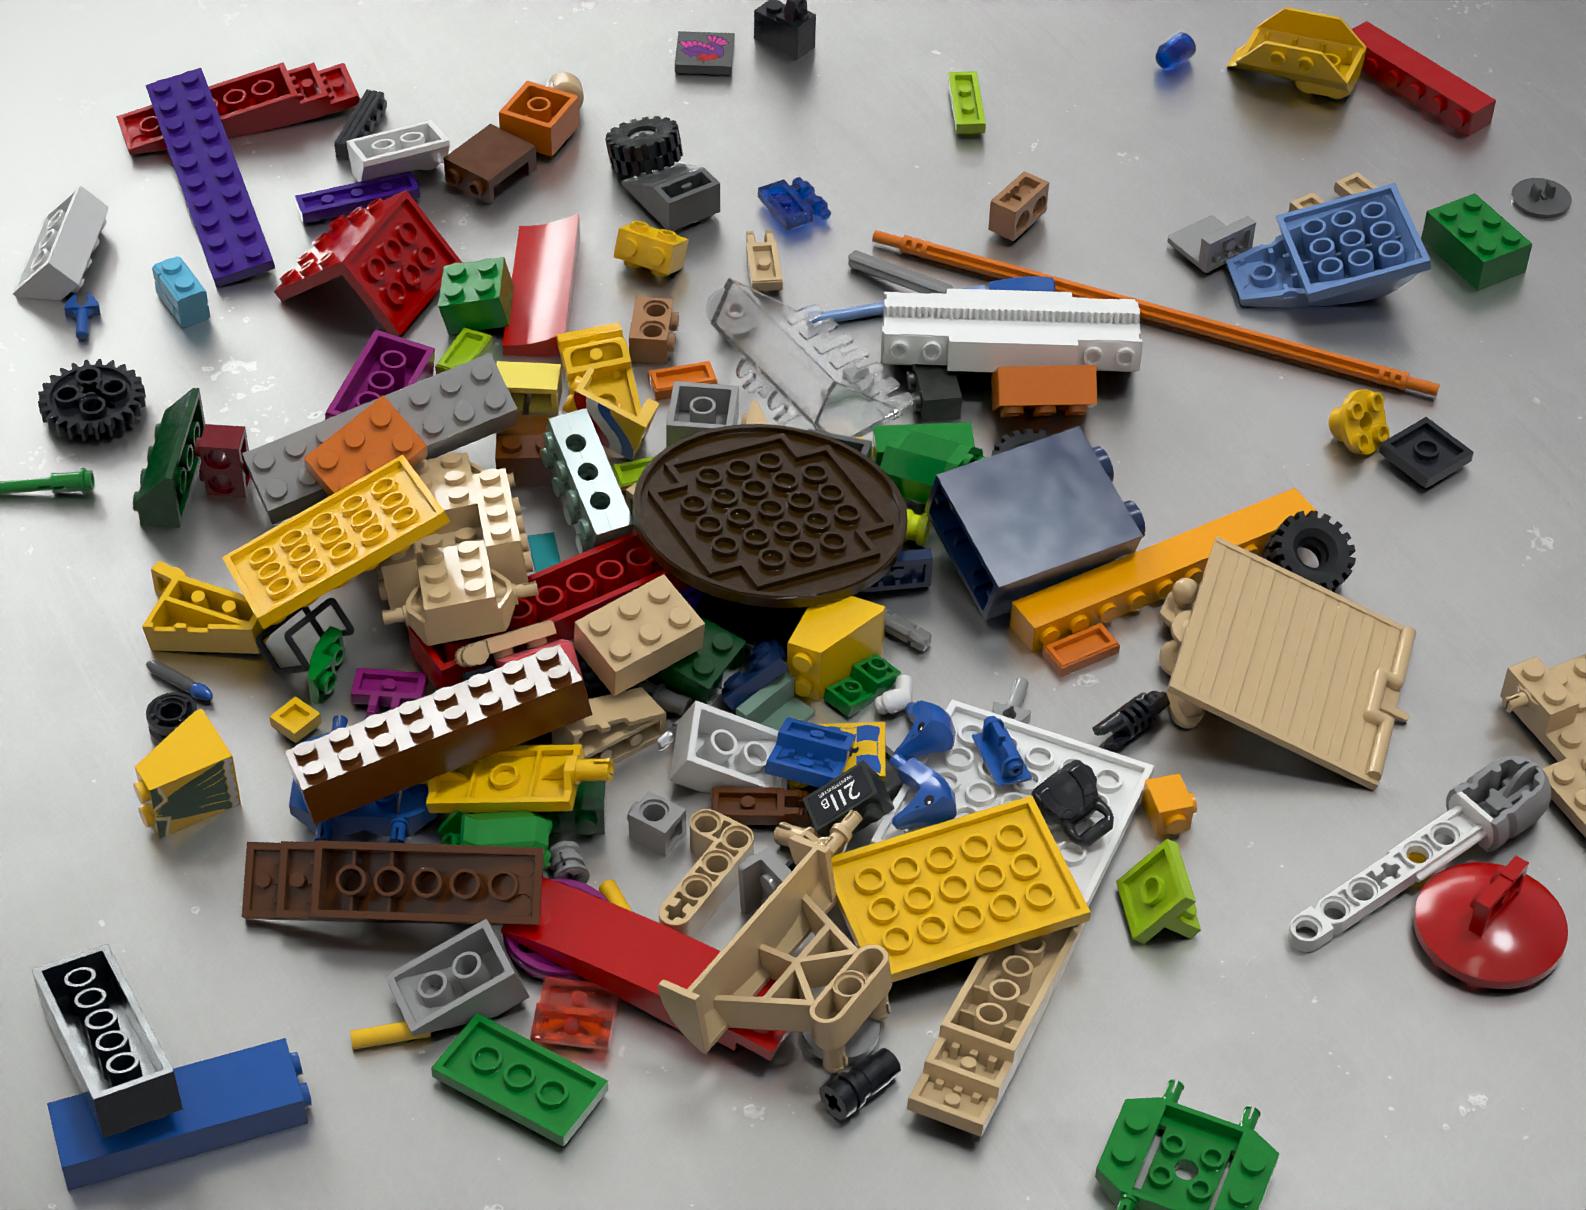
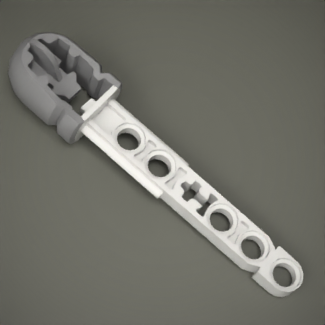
[1288,756,1552,952]

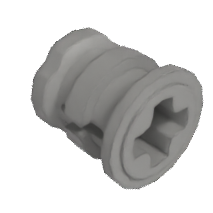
[549,841,590,884]

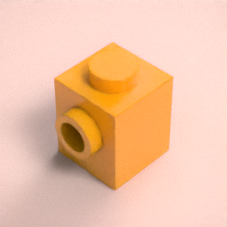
[1141,773,1197,836]

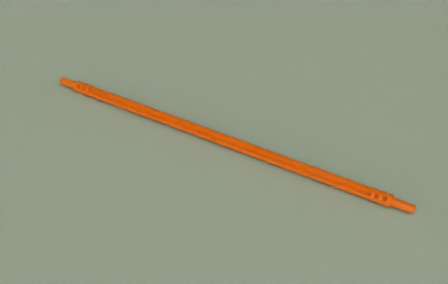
[872,230,1440,397]

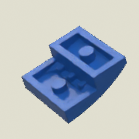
[765,717,856,788]

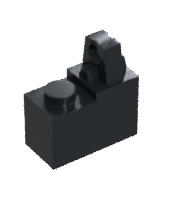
[754,0,816,60]

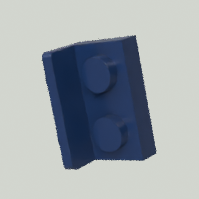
[863,548,933,593]

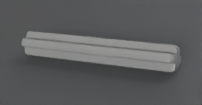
[848,250,953,294]

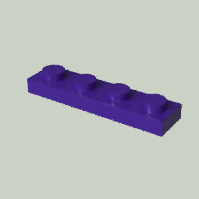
[294,171,420,223]

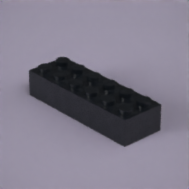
[32,944,183,1138]

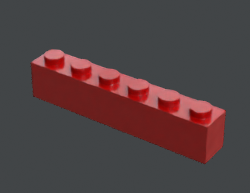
[1352,21,1496,137]

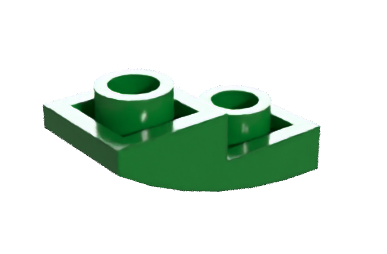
[308,626,345,704]
[823,654,901,718]

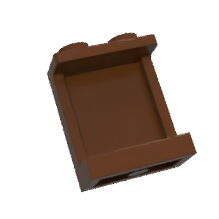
[443,124,537,204]

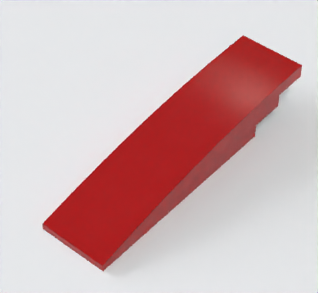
[116,62,360,154]
[501,877,800,1061]

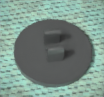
[1511,178,1572,218]

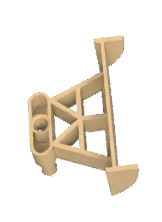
[657,834,892,1073]

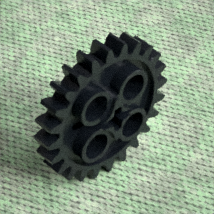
[38,359,146,441]

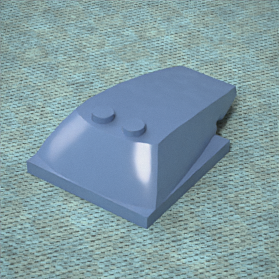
[1226,183,1431,307]

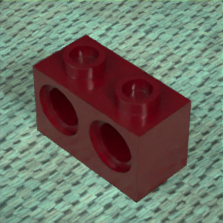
[195,424,252,498]

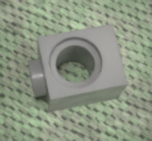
[627,791,686,857]

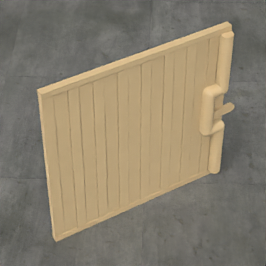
[1167,536,1416,791]

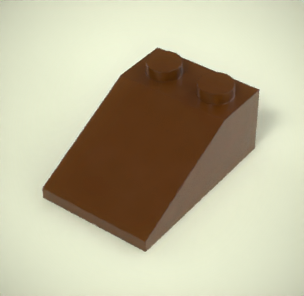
[495,415,560,487]

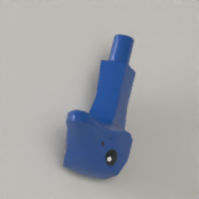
[894,700,956,761]
[890,754,957,830]

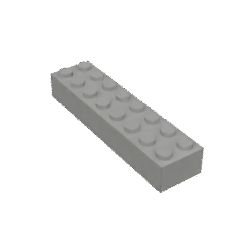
[242,353,518,525]

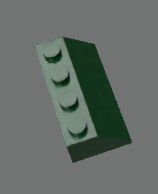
[133,388,205,528]

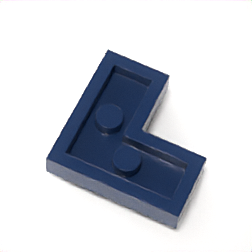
[721,638,789,710]

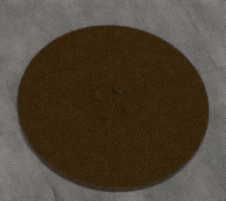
[633,424,908,608]

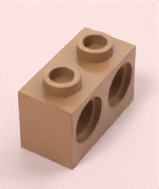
[988,171,1049,241]
[629,297,679,364]

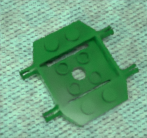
[1095,1079,1280,1210]

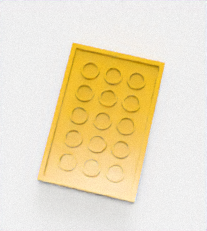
[222,455,450,629]
[831,795,1091,983]

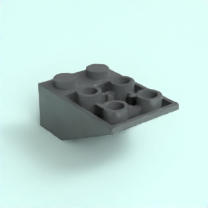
[622,162,720,231]

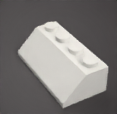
[12,185,109,301]

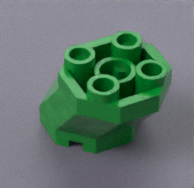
[880,427,987,504]
[437,809,552,871]

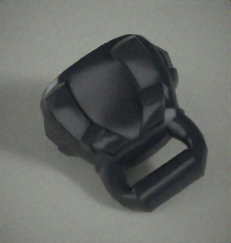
[1031,760,1114,847]

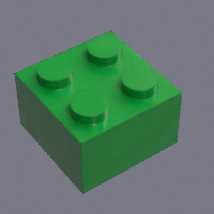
[438,257,514,335]

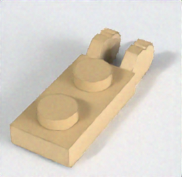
[746,230,783,292]
[454,620,557,668]

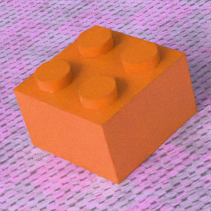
[499,81,580,157]

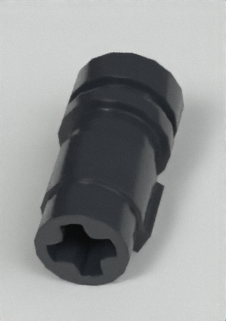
[819,1048,901,1120]

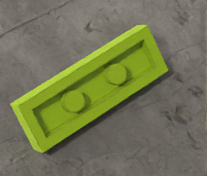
[948,71,986,134]

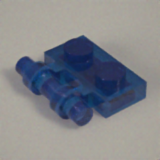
[758,177,831,231]

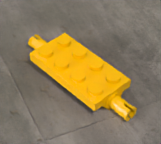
[420,744,614,813]

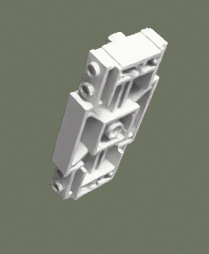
[880,289,1143,372]

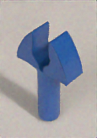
[64,293,101,340]

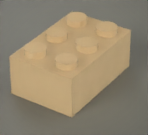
[574,574,705,696]

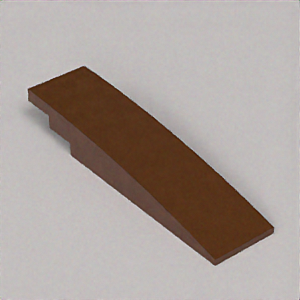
[241,840,544,925]

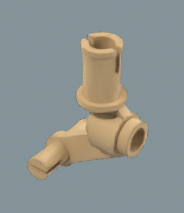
[774,810,862,858]

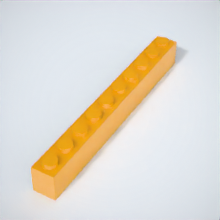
[1010,488,1318,652]

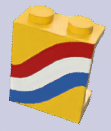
[562,367,660,461]

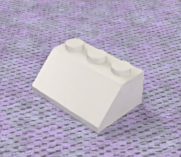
[346,120,450,182]

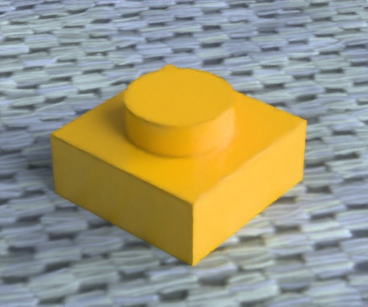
[151,560,187,595]
[269,696,322,743]

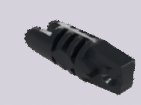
[1092,691,1170,752]

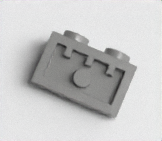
[738,847,792,915]

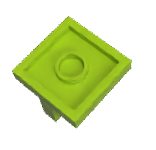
[1116,839,1201,944]

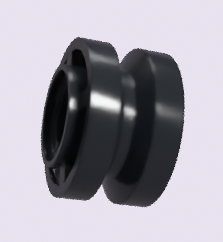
[146,692,197,745]

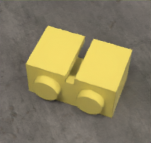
[496,361,562,414]

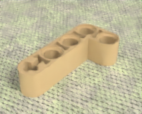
[659,809,754,938]

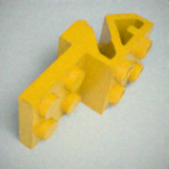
[556,322,641,416]

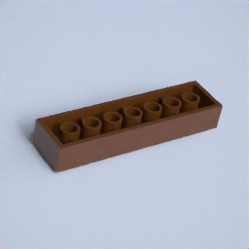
[284,644,593,825]

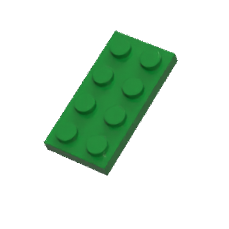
[431,1013,608,1147]

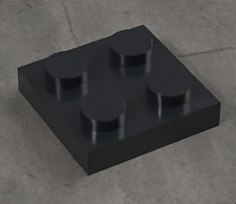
[1379,417,1474,488]

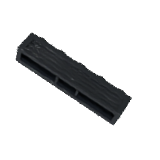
[334,89,387,160]

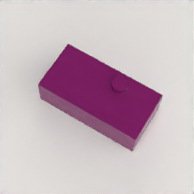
[325,329,435,420]

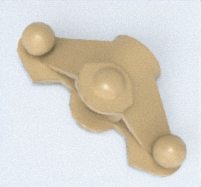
[1158,578,1206,729]

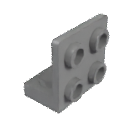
[1167,215,1256,273]

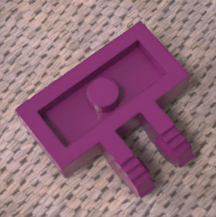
[350,668,428,718]

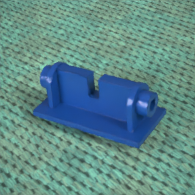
[972,716,1032,787]

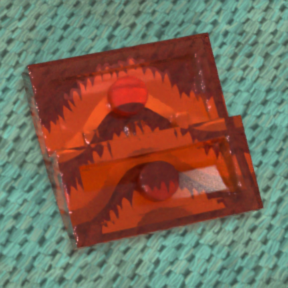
[530,976,620,1050]

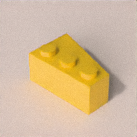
[142,573,271,654]

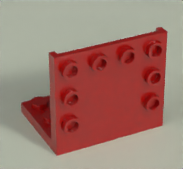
[274,190,462,336]

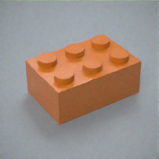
[992,365,1097,418]
[304,395,427,496]

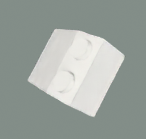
[669,701,788,793]

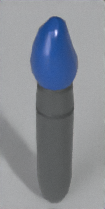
[146,660,213,701]

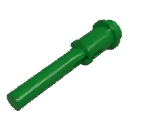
[0,468,95,494]

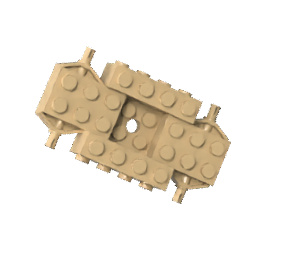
[376,452,539,646]

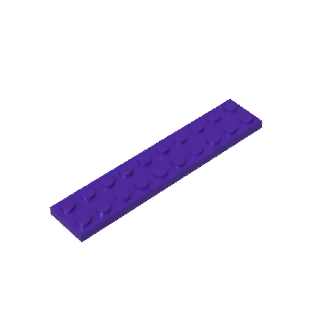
[145,68,276,288]

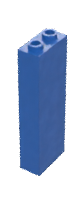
[47,1038,312,1191]

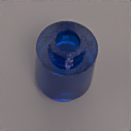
[1155,32,1196,70]

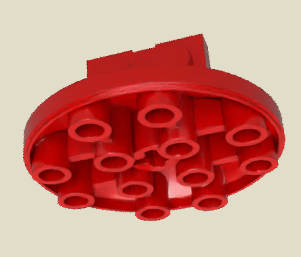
[1413,855,1568,989]

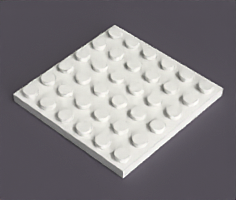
[871,699,1154,907]

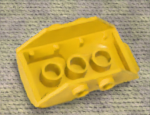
[1227,7,1367,99]

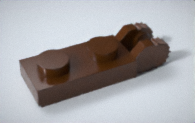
[711,787,813,828]

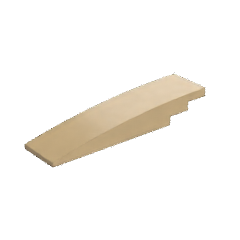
[907,910,1091,1136]

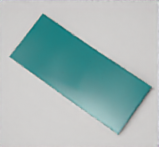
[528,532,561,572]

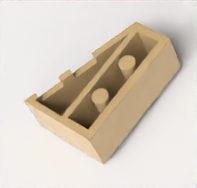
[551,687,666,764]

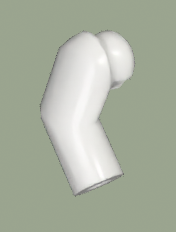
[874,675,913,715]

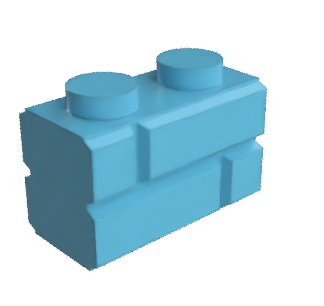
[152,256,211,328]

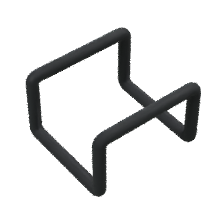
[256,598,355,675]

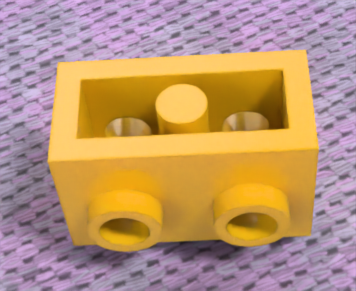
[613,221,689,277]

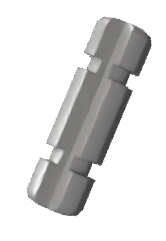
[884,608,932,651]

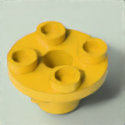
[1328,389,1390,455]

